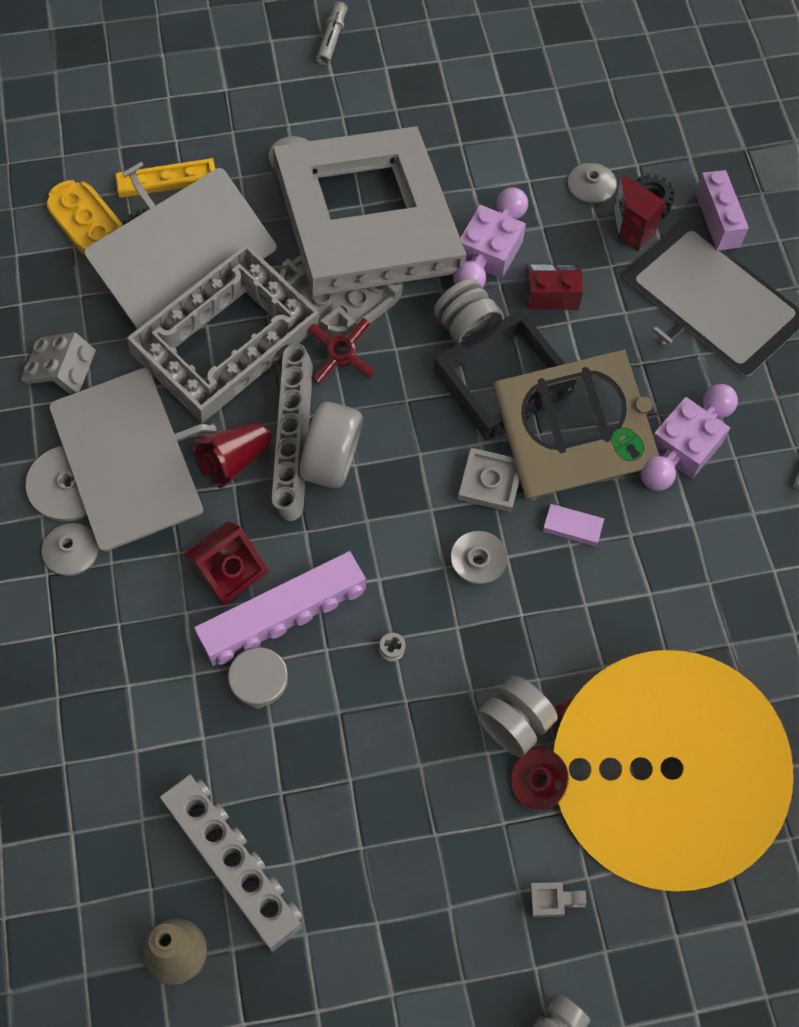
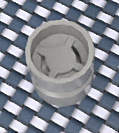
[532,993,591,1027]

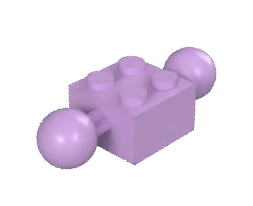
[453,187,528,288]
[640,384,738,491]

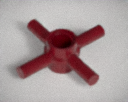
[308,318,375,384]

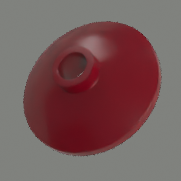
[511,748,569,810]

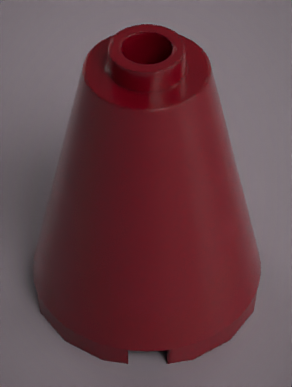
[193,422,271,488]

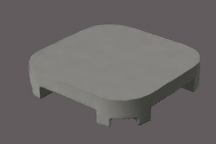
[280,255,403,338]

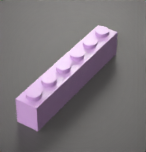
[194,551,366,666]

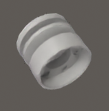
[434,279,504,344]

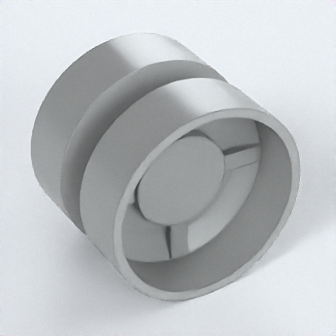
[476,675,558,757]

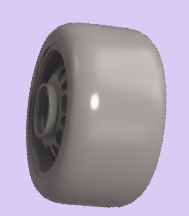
[299,401,363,489]

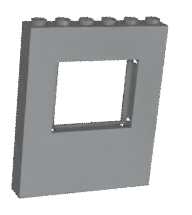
[273,126,466,296]

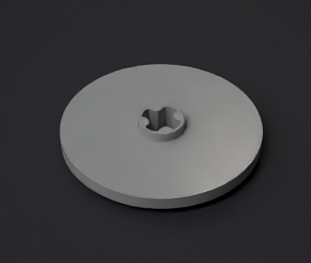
[26,446,87,521]

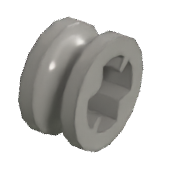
[379,633,406,662]

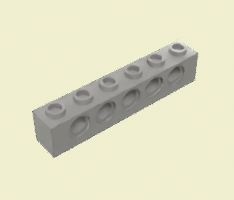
[160,774,303,952]

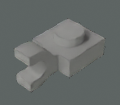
[531,882,587,917]

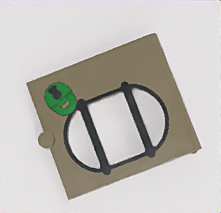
[492,349,659,501]

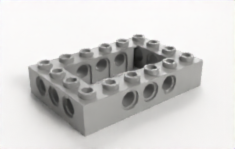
[127,244,320,424]

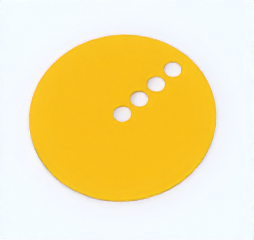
[553,650,793,891]

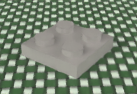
[458,448,520,512]

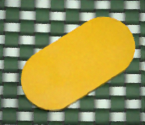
[47,180,123,256]

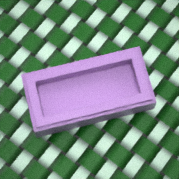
[543,504,604,547]

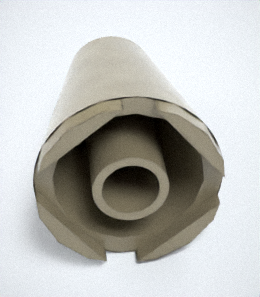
[143,918,207,985]

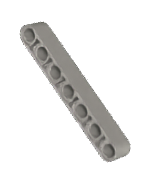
[272,343,313,521]

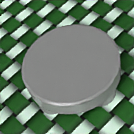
[228,648,288,709]

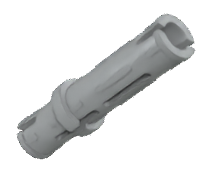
[316,2,348,66]

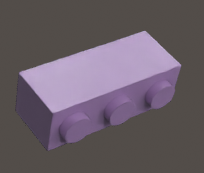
[695,170,749,250]

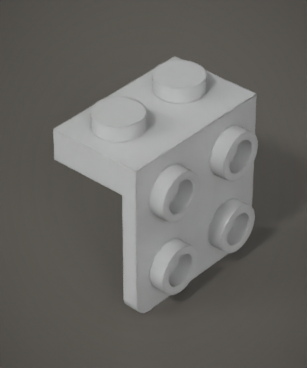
[21,332,96,395]

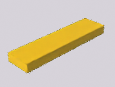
[115,158,215,198]

